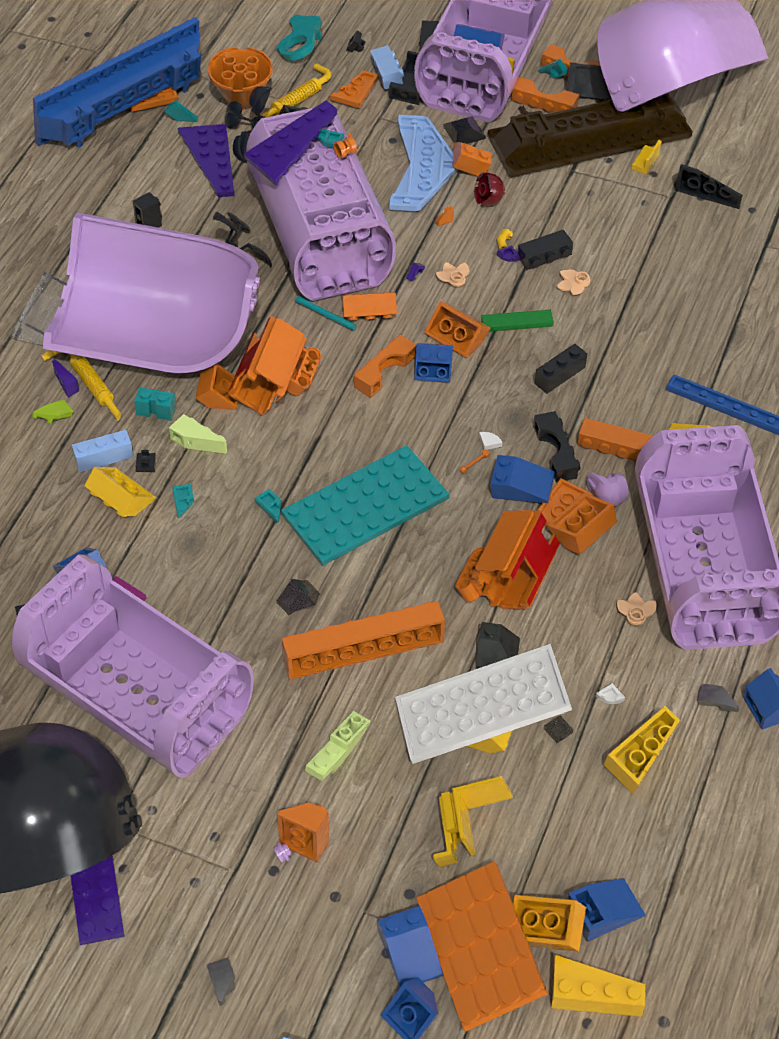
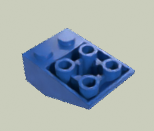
[567,878,645,942]

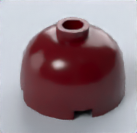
[474,172,505,207]

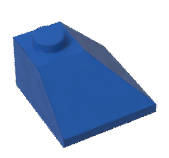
[381,977,438,1039]

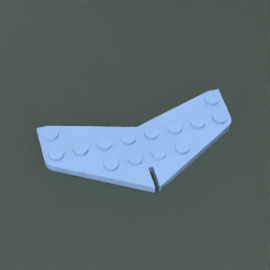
[389,115,458,211]

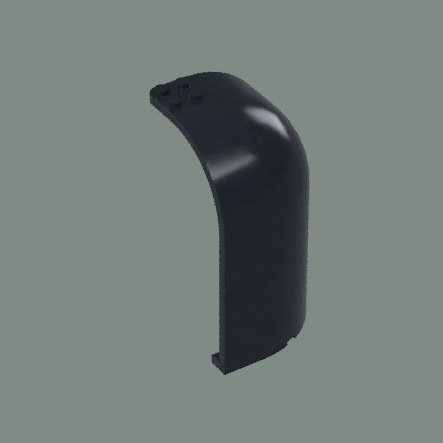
[0,723,142,894]

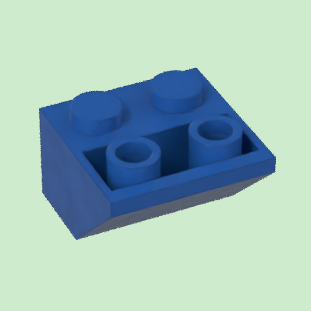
[414,343,453,382]
[743,668,779,730]

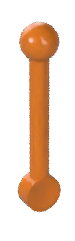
[460,450,490,473]

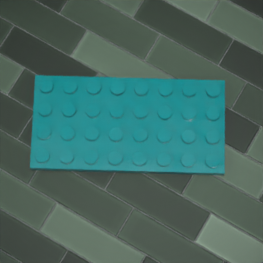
[281,445,450,566]

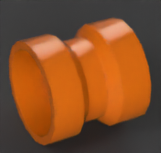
[333,136,357,159]

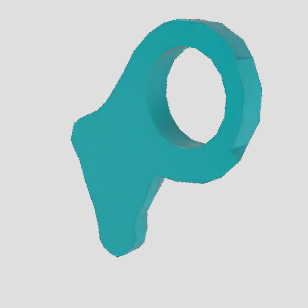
[276,14,322,61]

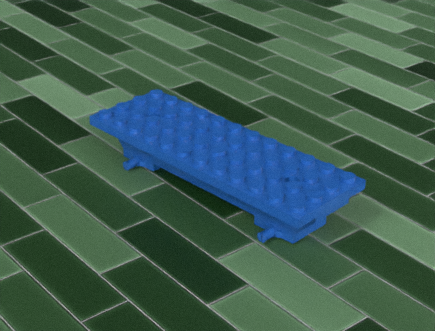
[33,17,201,147]

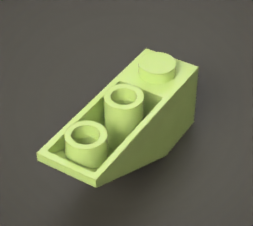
[169,414,227,454]

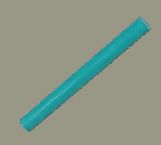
[295,296,357,331]

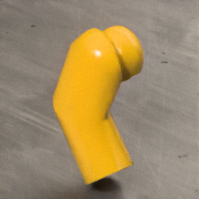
[496,228,513,250]

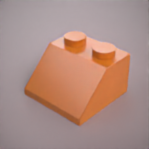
[453,142,491,176]
[195,363,238,410]

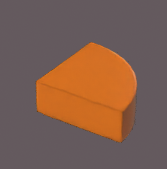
[436,206,454,226]

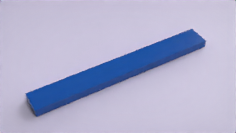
[666,374,779,435]

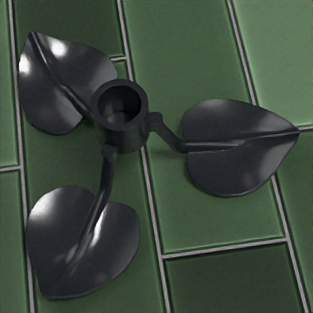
[224,86,271,163]
[213,212,272,268]

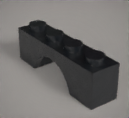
[533,411,580,483]

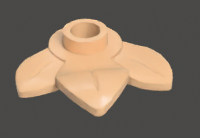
[436,262,469,287]
[557,270,590,295]
[617,592,657,626]

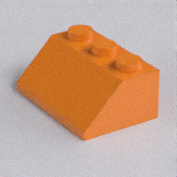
[341,292,397,320]
[424,301,491,358]
[547,493,617,555]
[277,802,329,862]

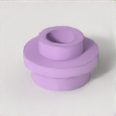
[273,842,292,863]

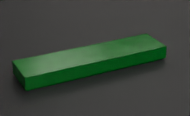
[481,309,554,332]

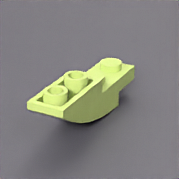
[305,711,370,781]

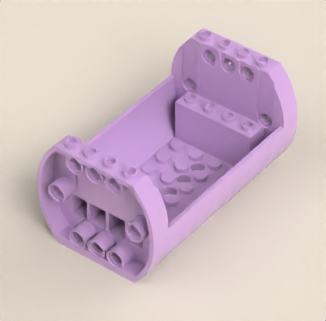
[414,0,553,123]
[246,108,396,301]
[635,425,779,650]
[12,555,254,778]

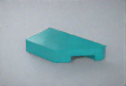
[538,59,569,79]
[165,100,198,122]
[317,129,344,148]
[172,484,194,518]
[254,489,281,523]

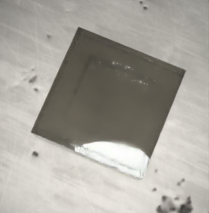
[544,715,573,743]

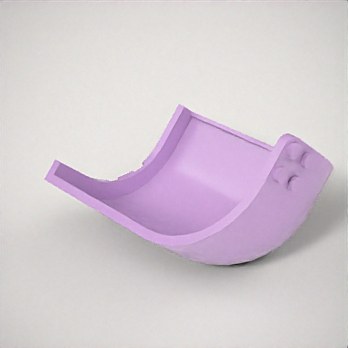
[598,0,768,111]
[43,212,260,373]

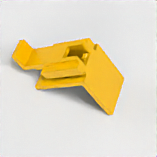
[433,776,513,867]

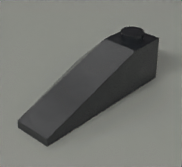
[675,164,743,209]

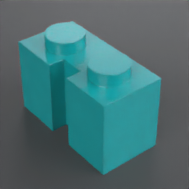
[134,387,177,421]

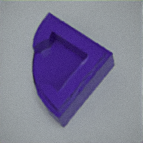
[497,245,520,262]
[406,263,425,281]

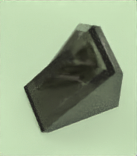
[276,579,320,615]

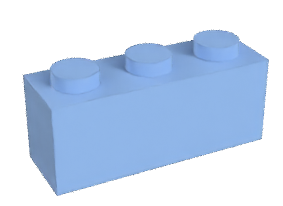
[370,45,404,89]
[72,430,133,472]

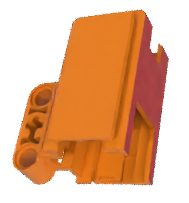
[228,316,321,415]
[455,510,560,609]

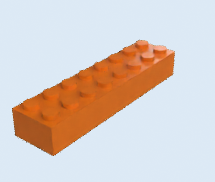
[282,601,445,680]

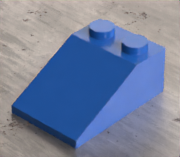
[491,455,555,503]
[378,906,443,988]

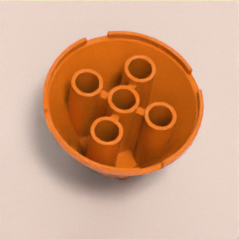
[208,47,273,111]

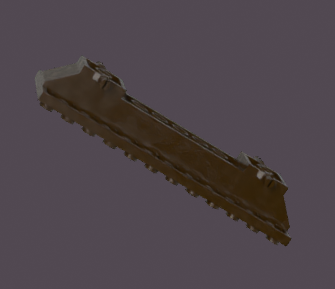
[487,93,693,177]

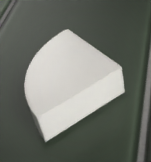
[479,432,502,450]
[596,683,625,704]

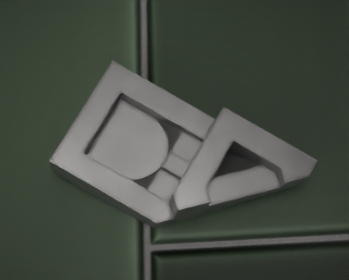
[698,684,739,712]
[207,958,235,1006]

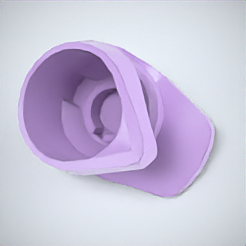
[587,472,628,507]

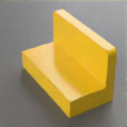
[631,140,662,175]

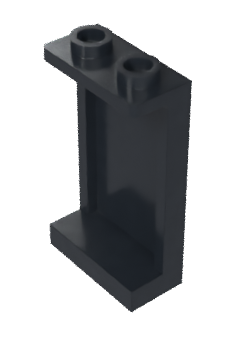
[389,51,422,105]
[567,62,612,100]

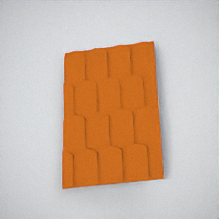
[416,861,548,1032]

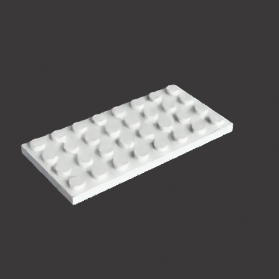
[395,644,572,764]

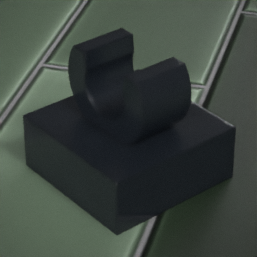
[346,30,366,53]
[135,450,156,472]

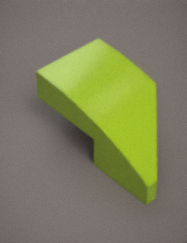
[32,400,73,424]

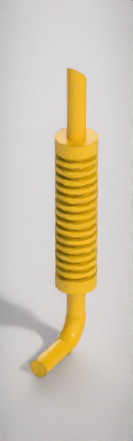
[261,63,332,118]
[41,350,121,421]

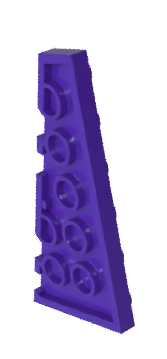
[244,100,338,185]
[178,124,234,197]

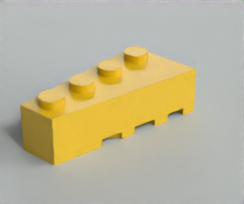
[603,706,680,794]
[551,955,645,1017]

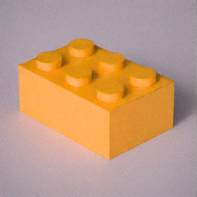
[513,895,586,952]

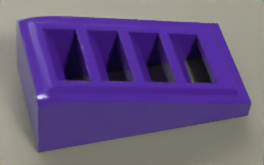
[52,359,79,397]

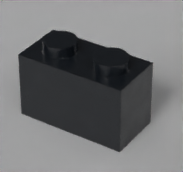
[133,192,162,228]

